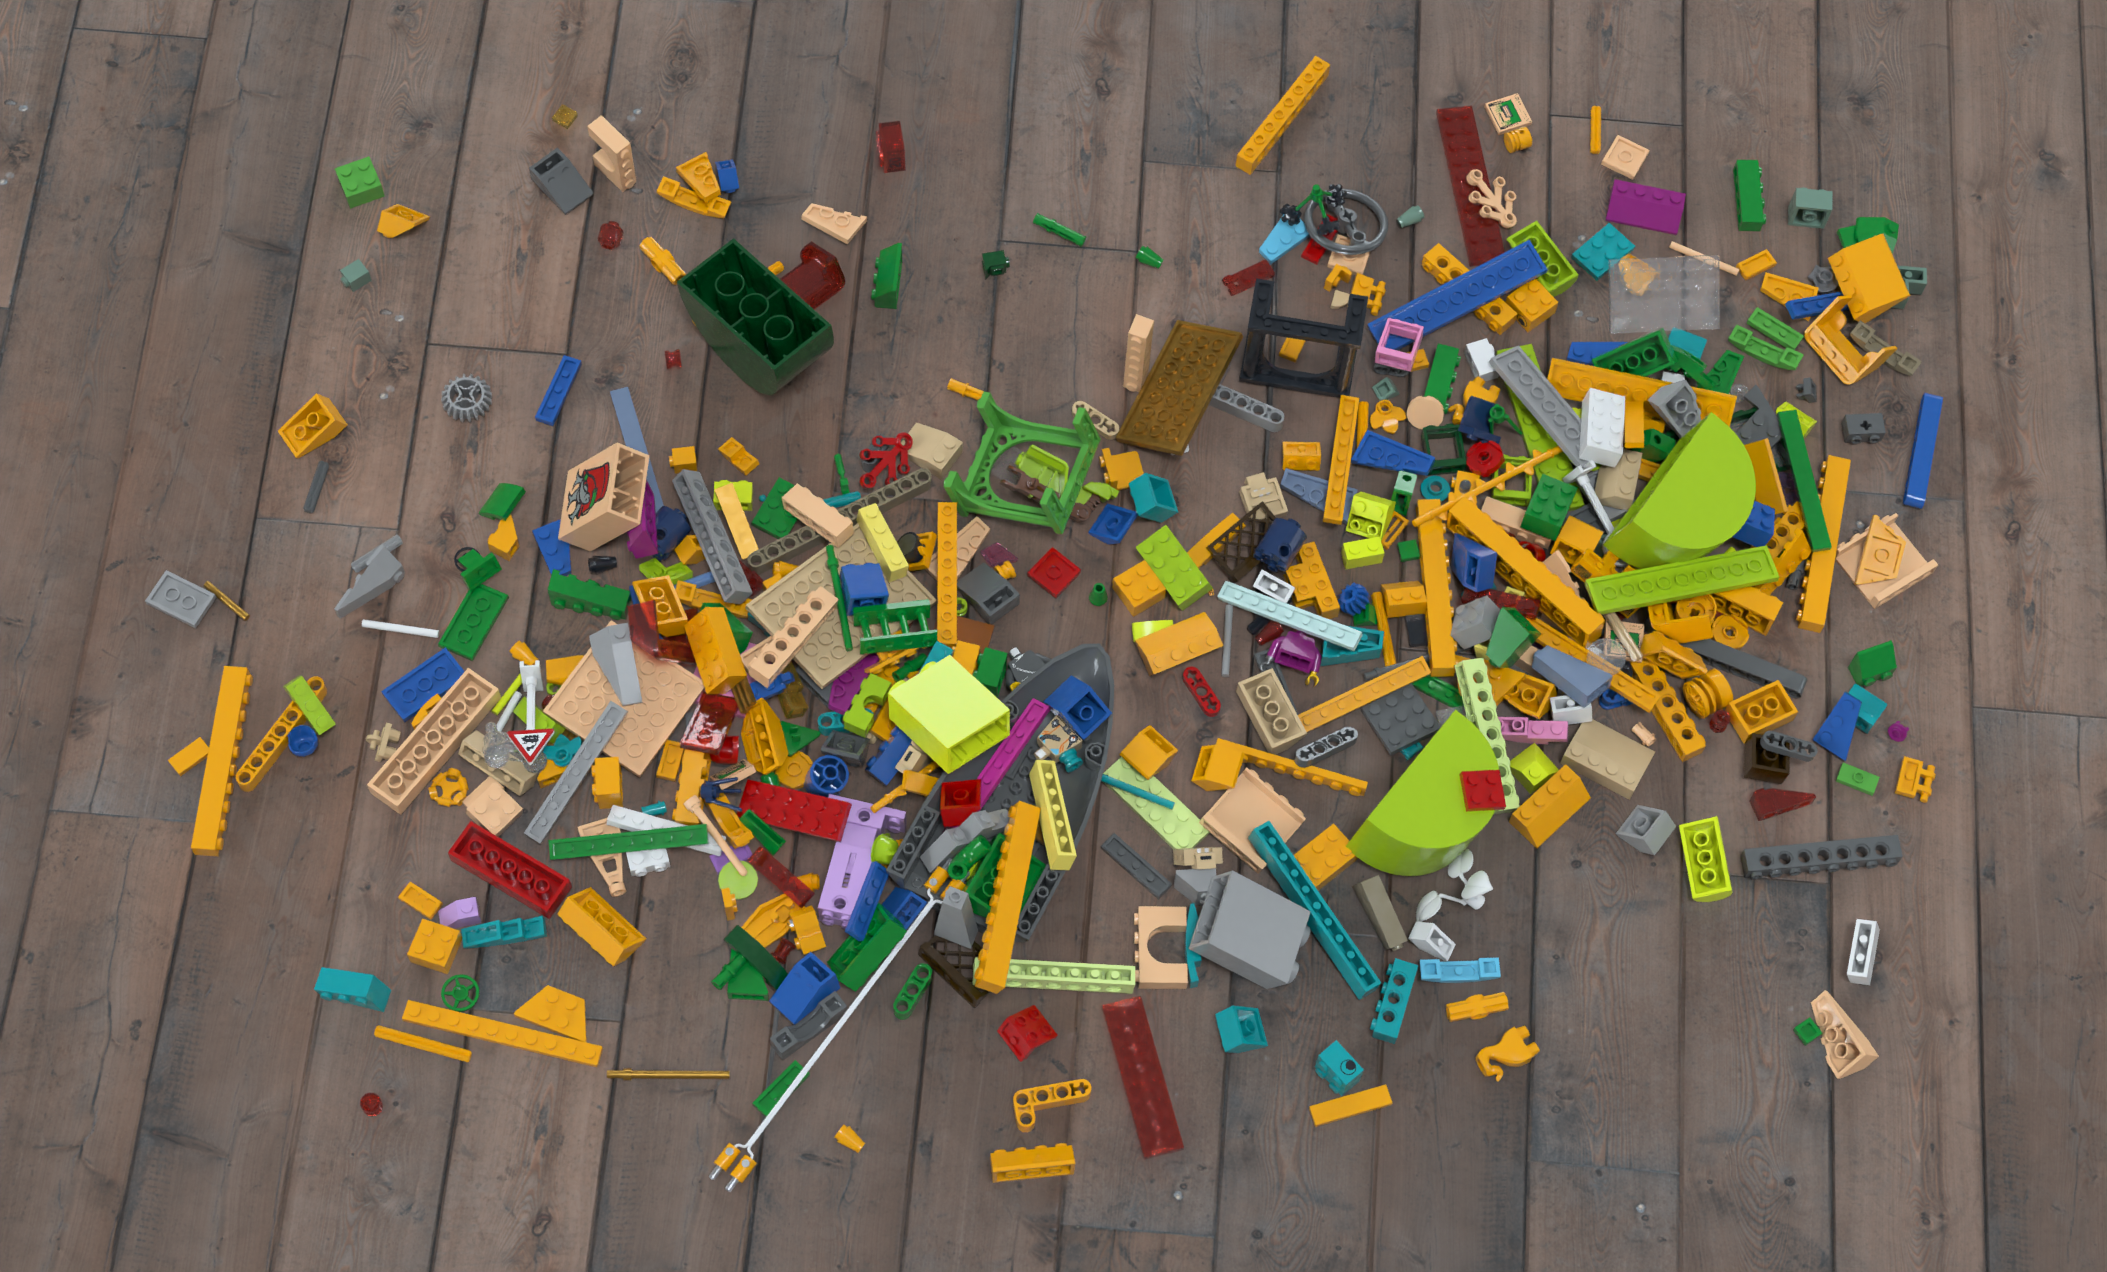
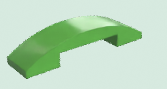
[1728,325,1804,370]

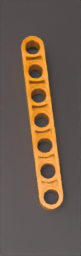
[235,676,327,792]

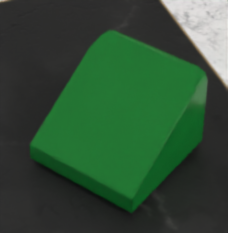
[1353,604,1377,627]

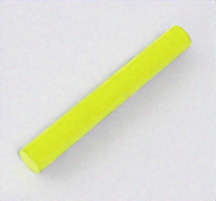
[491,673,522,716]

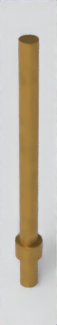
[607,1068,730,1081]

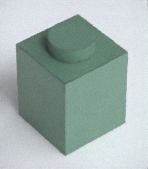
[340,259,372,292]

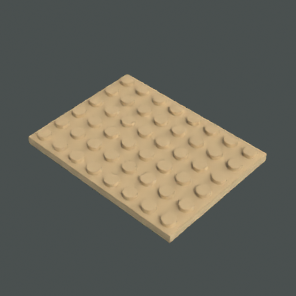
[745,523,937,689]

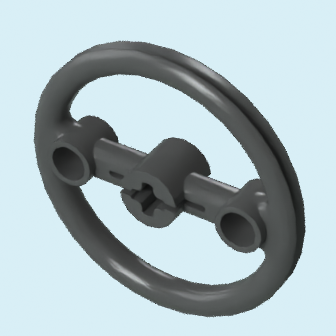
[1304,189,1388,255]

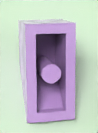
[438,897,481,929]

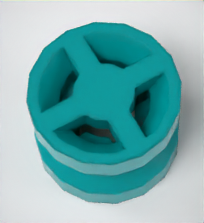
[1059,748,1083,772]

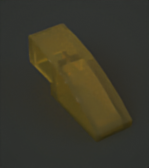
[771,661,809,719]

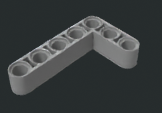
[1209,362,1284,432]

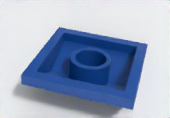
[1088,503,1138,544]

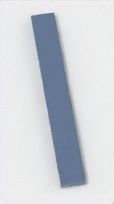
[610,387,664,512]

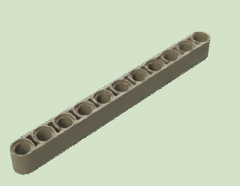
[747,468,932,575]

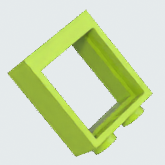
[1491,454,1532,507]

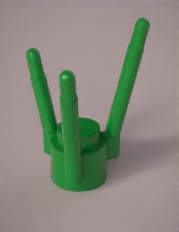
[1488,404,1522,435]

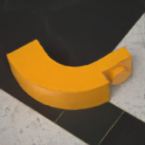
[704,793,754,849]

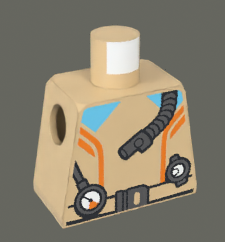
[1034,715,1082,763]

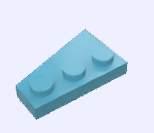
[1259,215,1310,265]

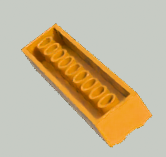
[1446,497,1605,649]

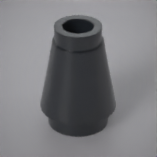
[588,556,617,574]

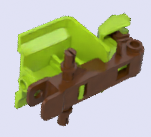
[999,444,1119,522]

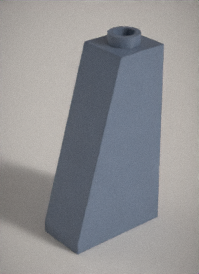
[1532,645,1613,708]

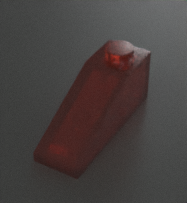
[1749,788,1816,821]

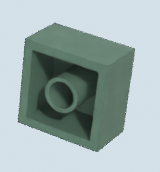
[1788,187,1833,229]

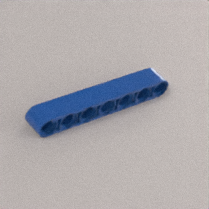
[1903,392,1943,509]

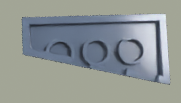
[1280,468,1358,525]

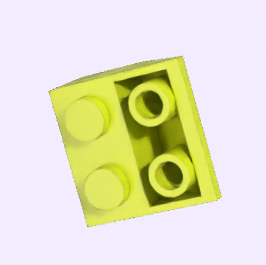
[1346,492,1396,541]

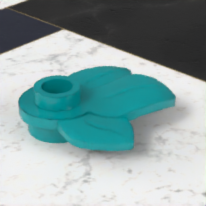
[543,734,582,767]

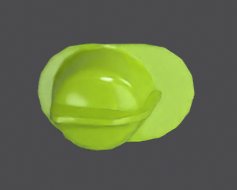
[871,833,899,865]

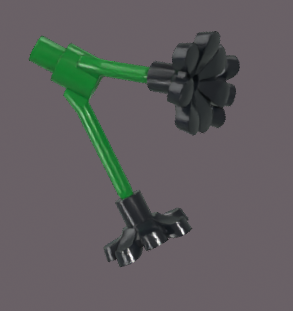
[1280,184,1347,235]

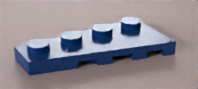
[1351,430,1435,476]

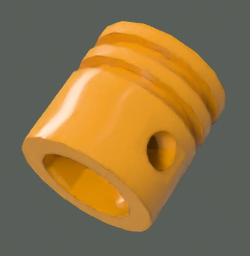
[1504,126,1532,153]

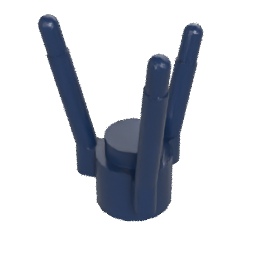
[700,777,742,812]

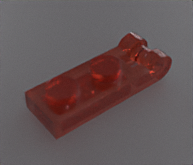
[1222,259,1275,296]

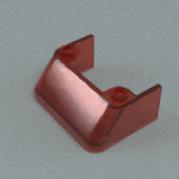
[627,600,698,665]

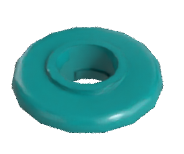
[1421,475,1450,502]

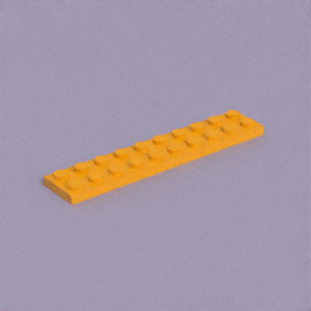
[1547,358,1737,427]

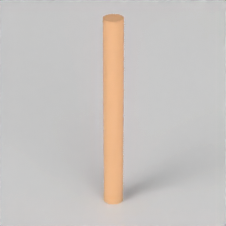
[1669,241,1740,276]

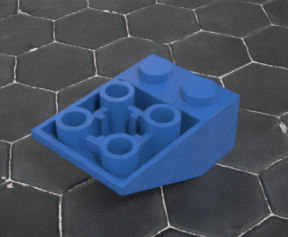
[1451,533,1497,592]
[769,952,841,1025]

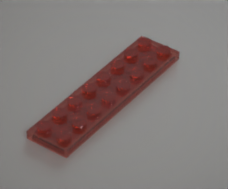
[1102,996,1184,1160]

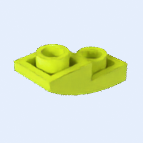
[1132,620,1173,642]

